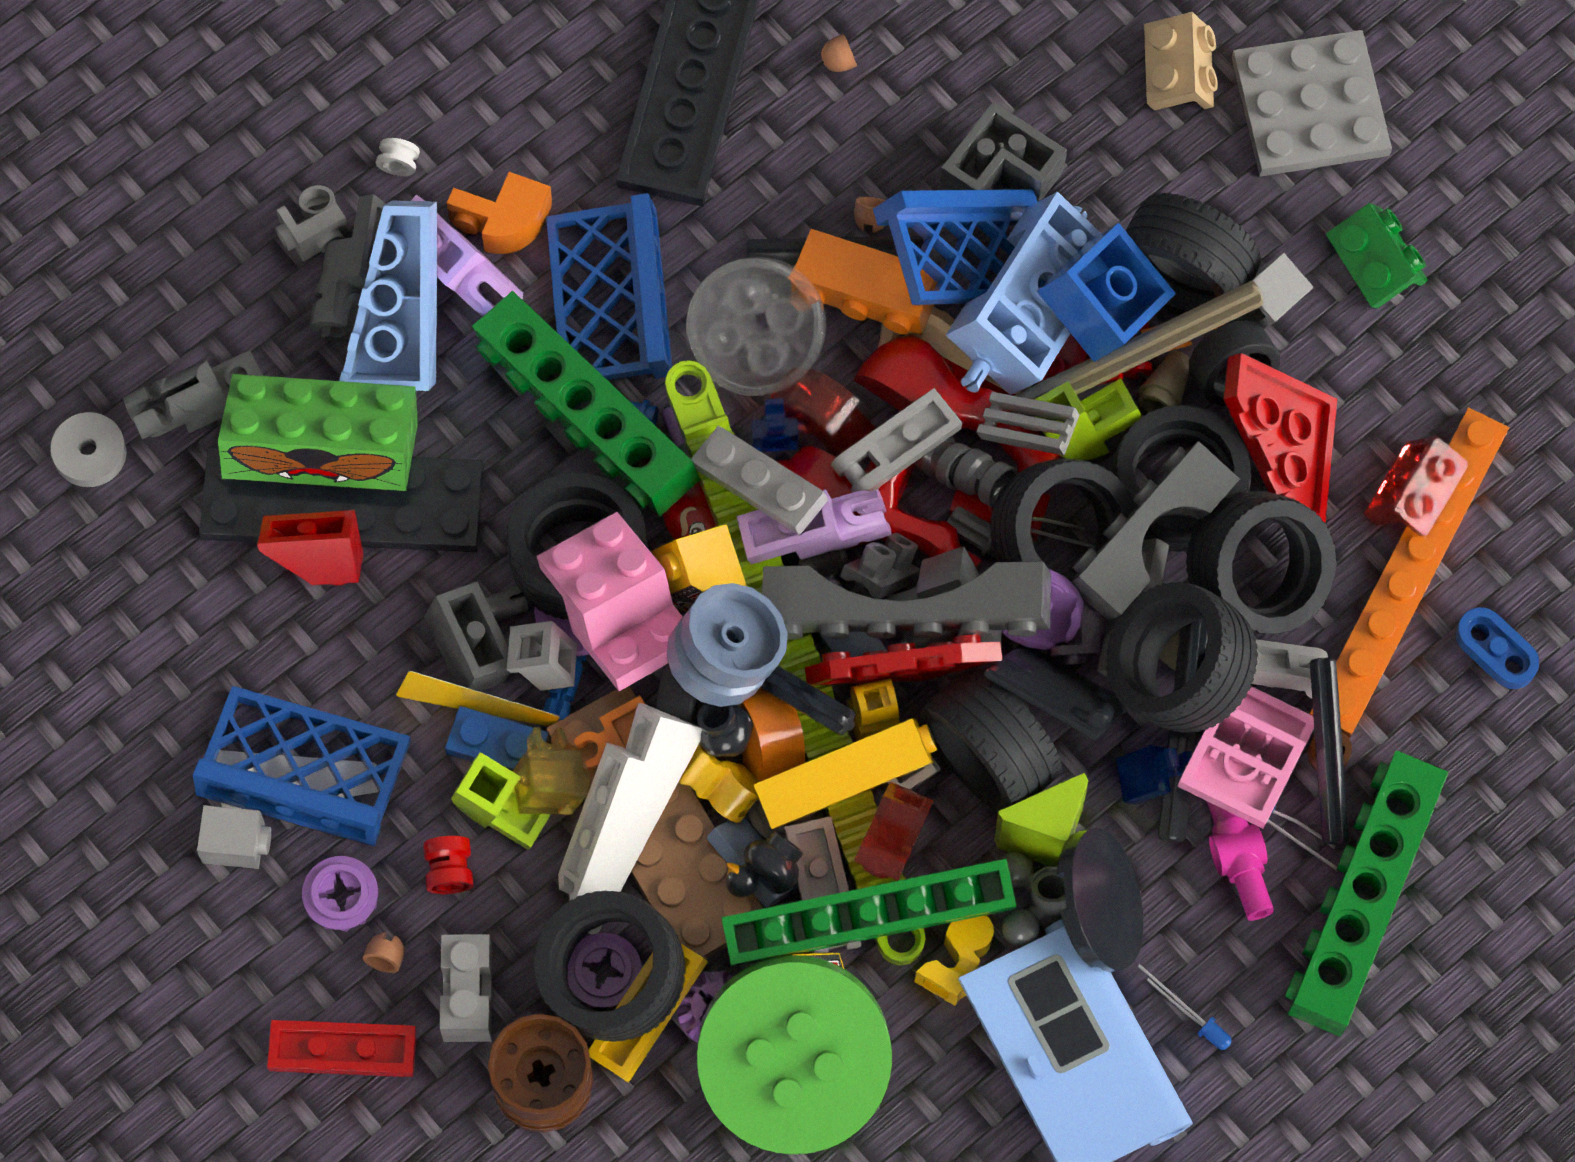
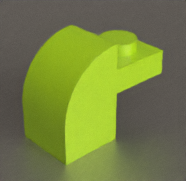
[1035,378,1142,460]
[451,752,555,850]

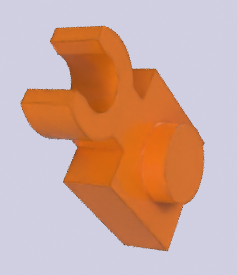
[574,695,647,770]

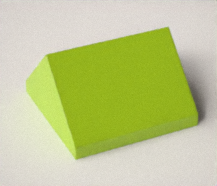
[994,773,1088,867]

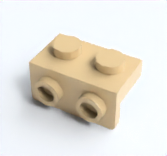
[1144,12,1218,111]

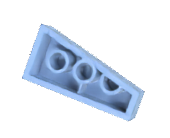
[339,201,437,391]

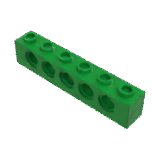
[472,290,700,517]
[1285,750,1449,1037]
[721,859,1016,967]

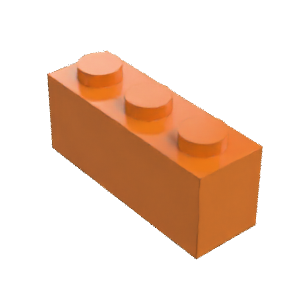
[791,229,937,335]

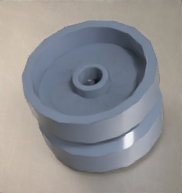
[666,583,788,707]

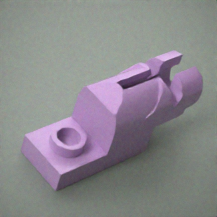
[411,195,523,317]
[737,489,892,564]

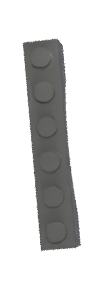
[762,562,1051,640]

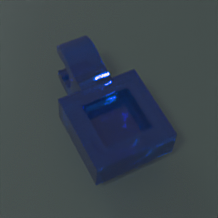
[751,398,798,452]
[1116,745,1192,805]

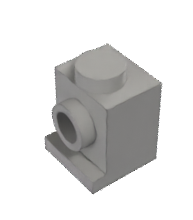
[506,621,577,691]

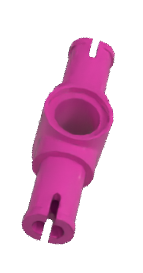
[1206,801,1274,921]

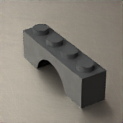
[1071,441,1240,622]

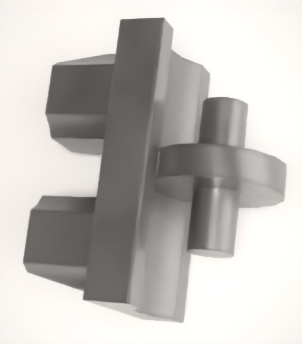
[840,533,920,599]

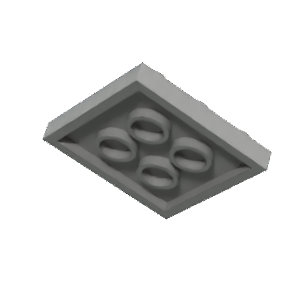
[1232,30,1392,177]

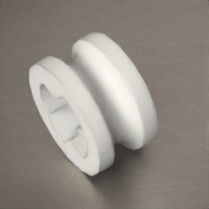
[376,138,420,176]

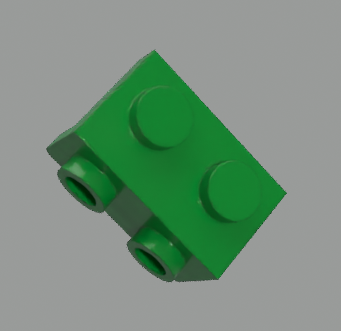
[1326,203,1428,309]

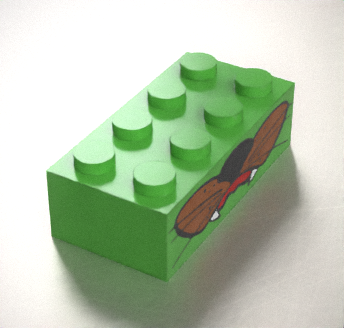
[218,374,418,491]

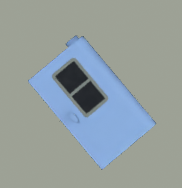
[958,919,1193,1162]

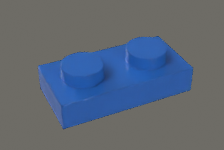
[445,706,550,780]

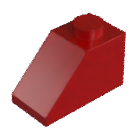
[257,510,364,586]

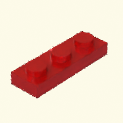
[267,1020,417,1077]

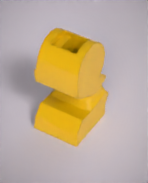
[846,678,900,742]
[679,744,759,823]
[914,915,994,1006]

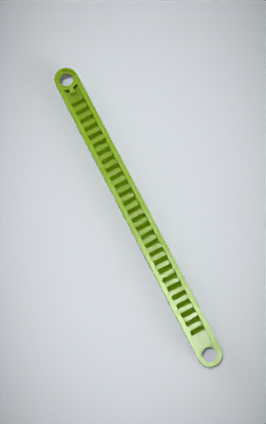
[665,360,926,965]

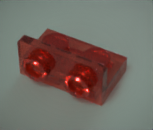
[1364,436,1468,536]

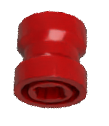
[423,836,474,894]

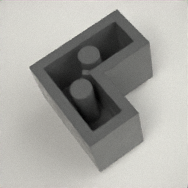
[939,101,1067,202]

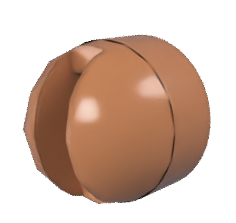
[821,34,857,73]
[854,197,886,233]
[363,932,405,973]

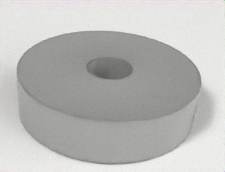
[51,412,127,487]

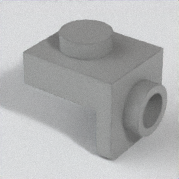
[275,203,350,261]

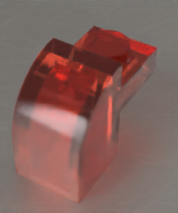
[767,367,876,458]
[854,781,934,881]

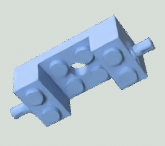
[946,192,1101,395]

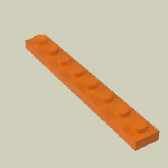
[1309,407,1510,739]

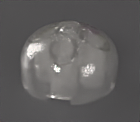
[686,256,826,396]

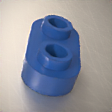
[1456,607,1539,689]

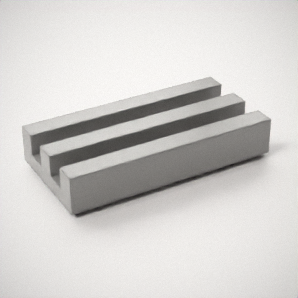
[977,392,1079,455]

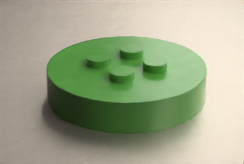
[697,955,892,1154]

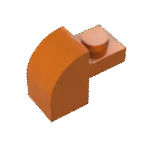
[447,172,552,254]
[737,688,805,782]

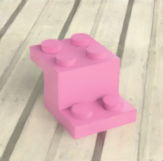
[537,512,683,691]
[1177,686,1314,829]

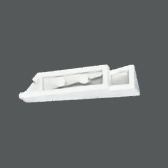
[558,703,702,934]

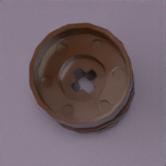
[488,1014,593,1133]

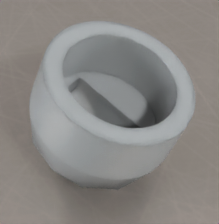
[299,185,336,220]

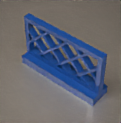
[873,189,1046,305]
[546,193,672,380]
[193,686,410,847]

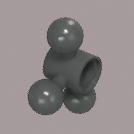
[1000,852,1067,947]

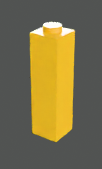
[754,718,938,829]

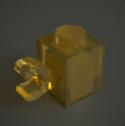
[512,727,590,814]

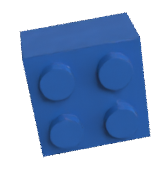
[1037,222,1176,362]

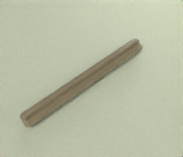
[1014,281,1264,417]

